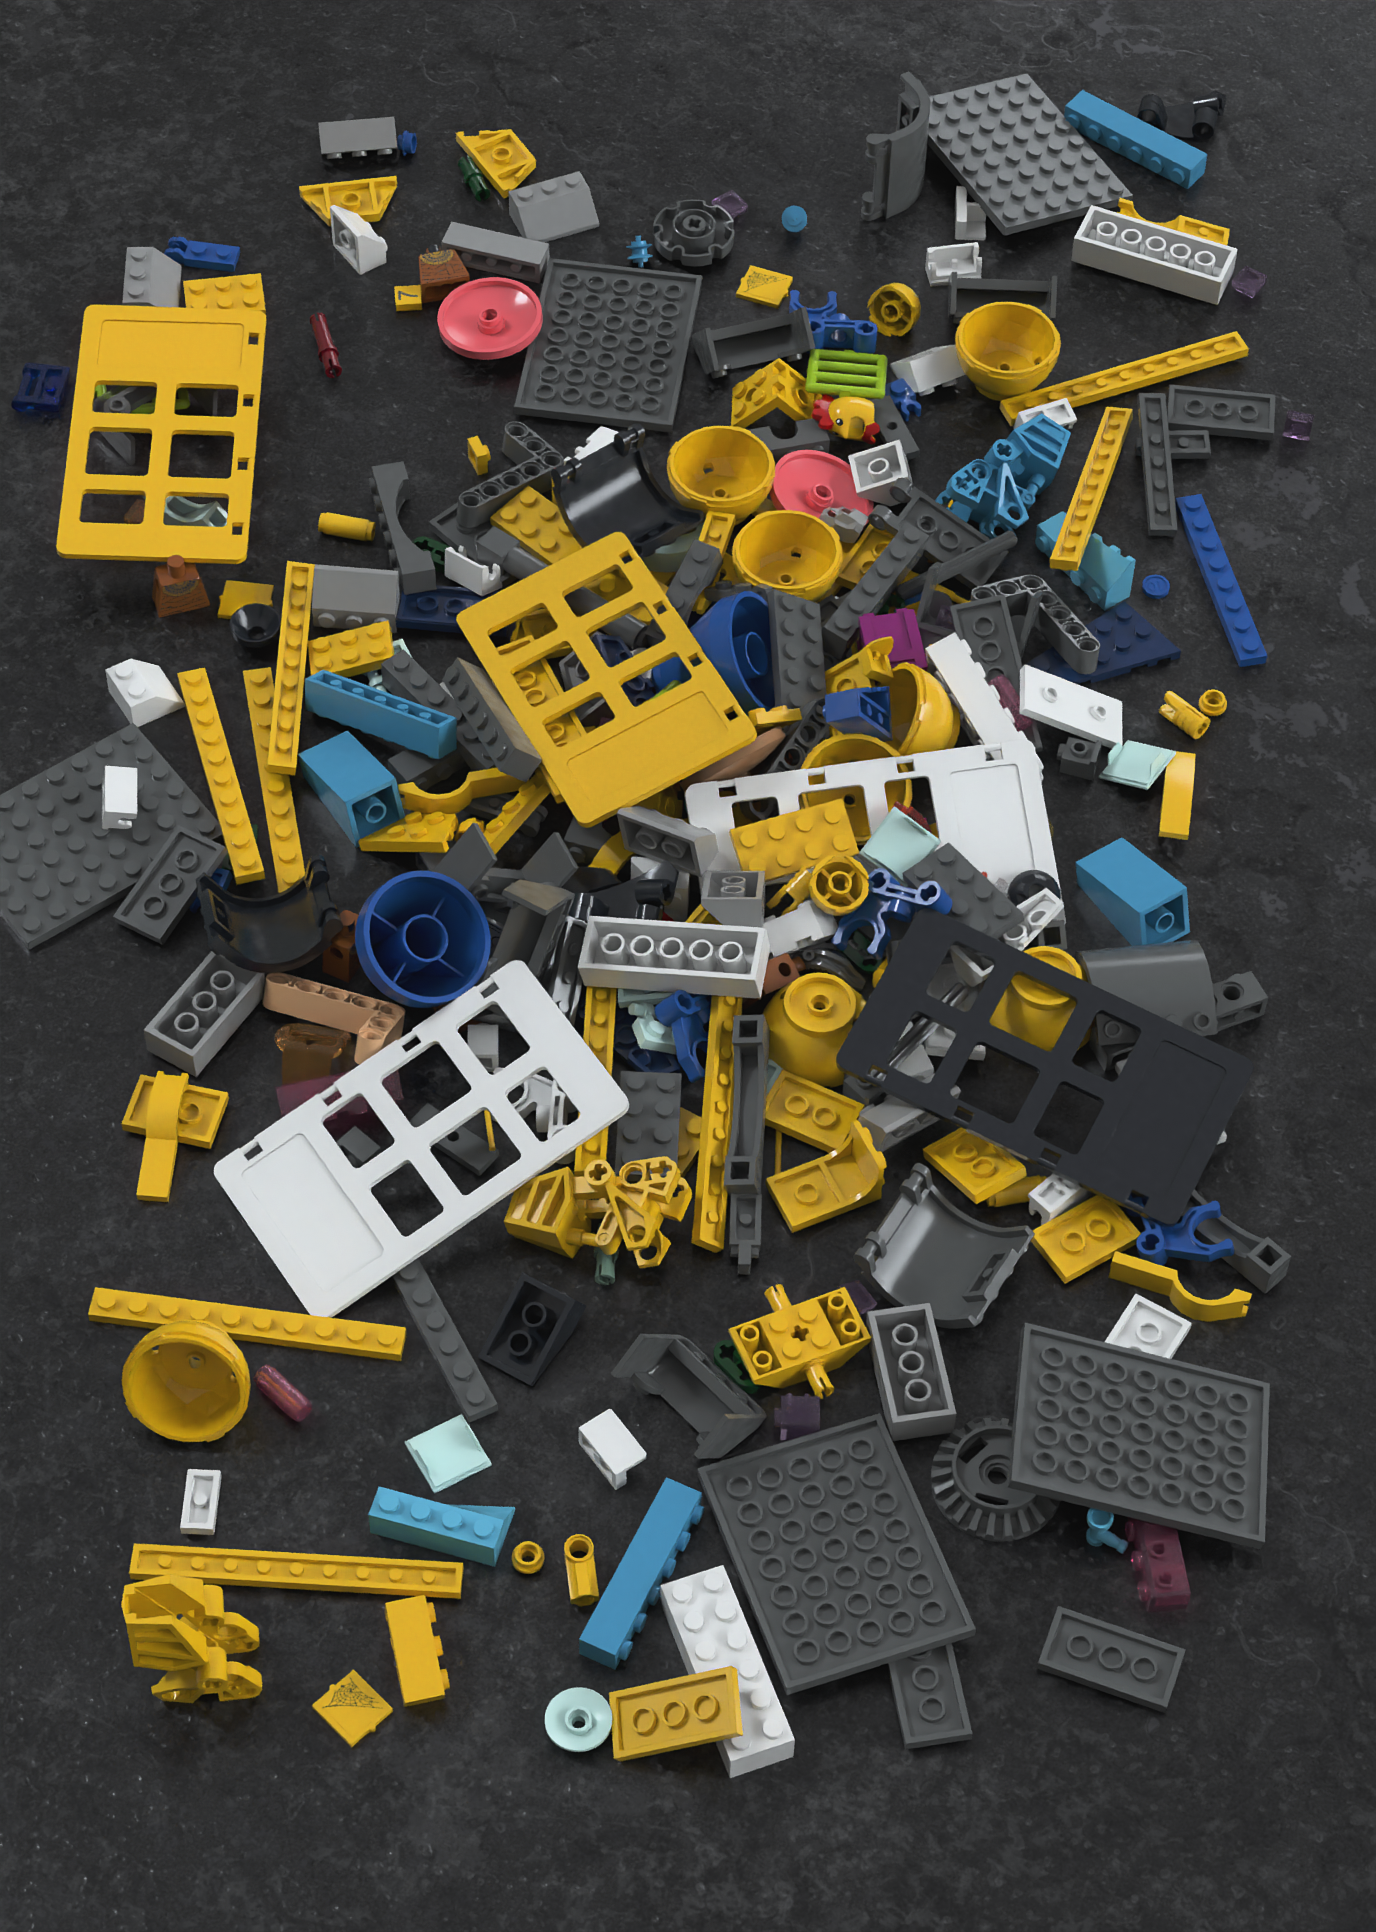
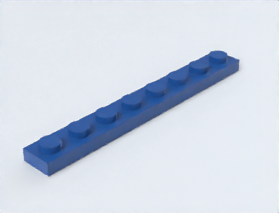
[1175,494,1267,667]

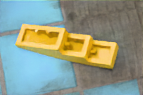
[1159,751,1196,840]

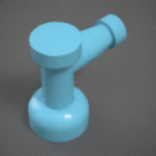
[1086,1508,1129,1554]

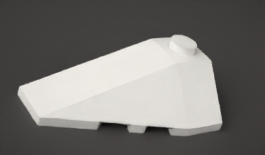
[950,888,1064,987]

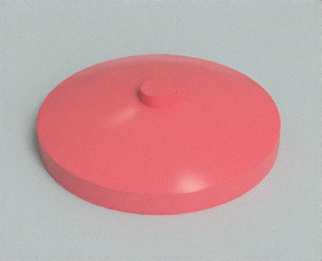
[437,277,543,360]
[769,450,874,541]

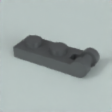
[463,793,548,837]

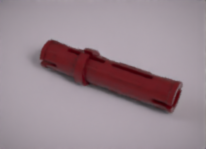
[309,312,342,378]

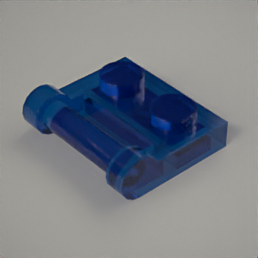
[11,363,71,412]

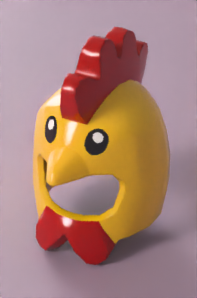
[811,394,880,445]

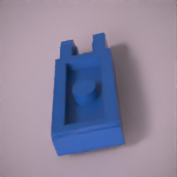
[164,237,240,272]

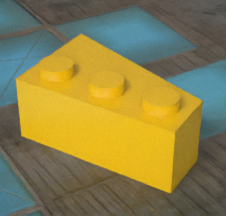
[384,1595,450,1707]

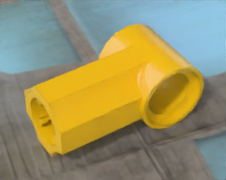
[564,1534,599,1606]

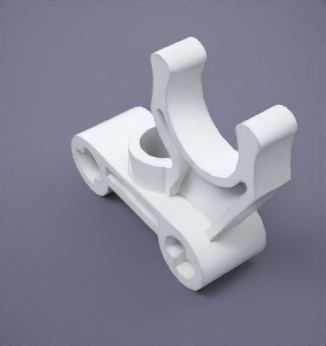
[491,1067,577,1164]

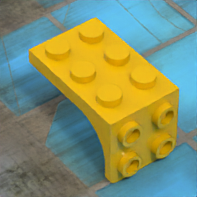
[765,1120,887,1233]

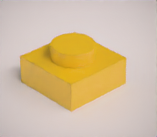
[467,436,491,475]

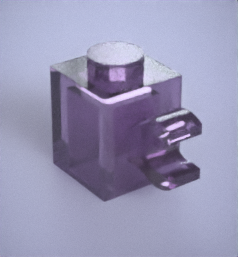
[774,1393,820,1440]

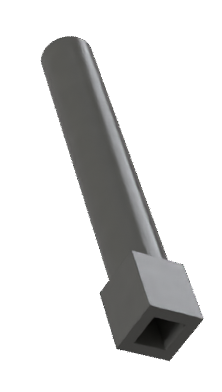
[477,526,649,650]

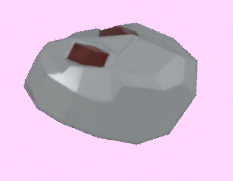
[819,506,868,543]

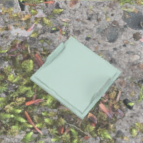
[1099,740,1176,790]
[859,806,941,887]
[404,1414,492,1494]

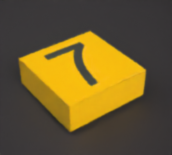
[394,285,422,311]

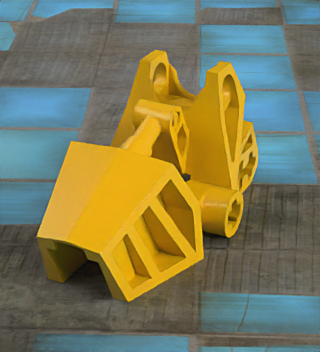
[504,1156,692,1268]
[121,1574,262,1703]

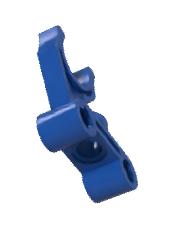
[789,290,878,354]
[831,868,953,960]
[655,990,712,1083]
[1123,1193,1235,1266]

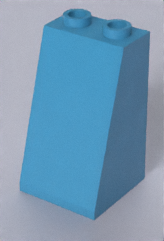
[298,731,405,848]
[1075,837,1190,946]

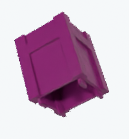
[855,608,928,685]

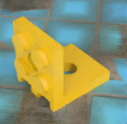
[731,358,822,428]

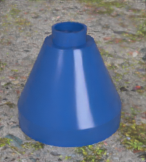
[652,591,775,717]
[355,871,491,1008]

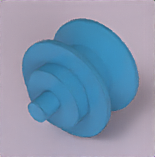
[782,206,807,232]
[626,236,653,267]

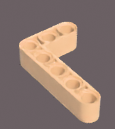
[262,972,405,1065]

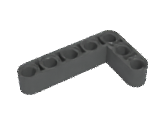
[456,422,564,528]
[970,575,1100,674]
[740,698,830,823]

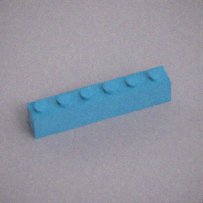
[1064,90,1207,189]
[305,670,457,759]
[579,1477,705,1670]

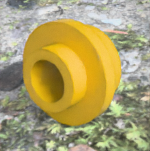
[1198,689,1227,716]
[512,1541,545,1574]

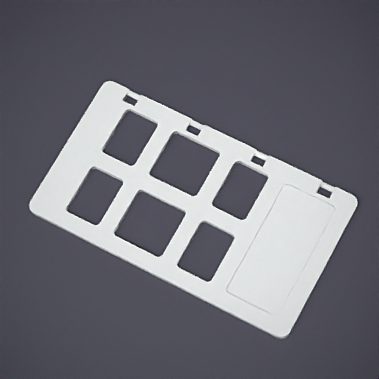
[685,739,1066,960]
[214,960,629,1318]

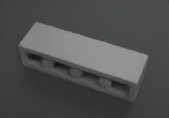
[441,222,550,283]

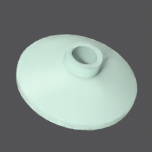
[545,1687,612,1752]

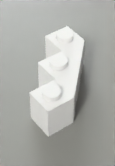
[763,899,838,960]

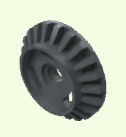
[931,1417,1061,1542]

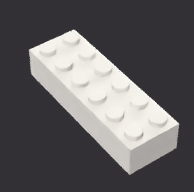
[1071,205,1238,305]
[925,633,1044,785]
[578,916,771,999]
[660,1565,795,1778]

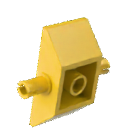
[728,1284,871,1399]

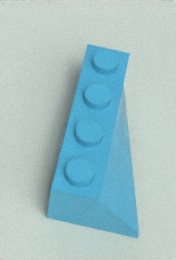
[1035,511,1136,611]
[368,1487,515,1567]

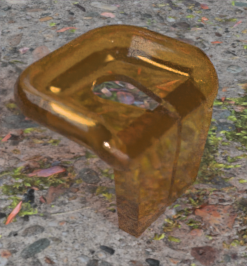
[275,1023,352,1094]

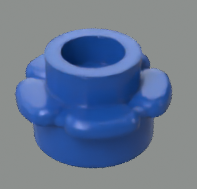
[397,130,417,156]

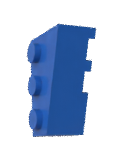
[822,686,893,742]

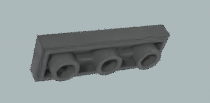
[870,395,920,460]
[409,1103,499,1176]

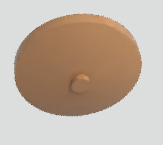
[680,726,786,793]

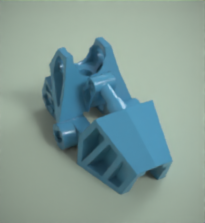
[935,413,1071,539]

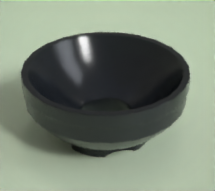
[230,603,281,648]
[1007,870,1061,906]

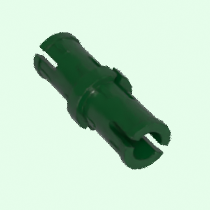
[458,156,491,201]

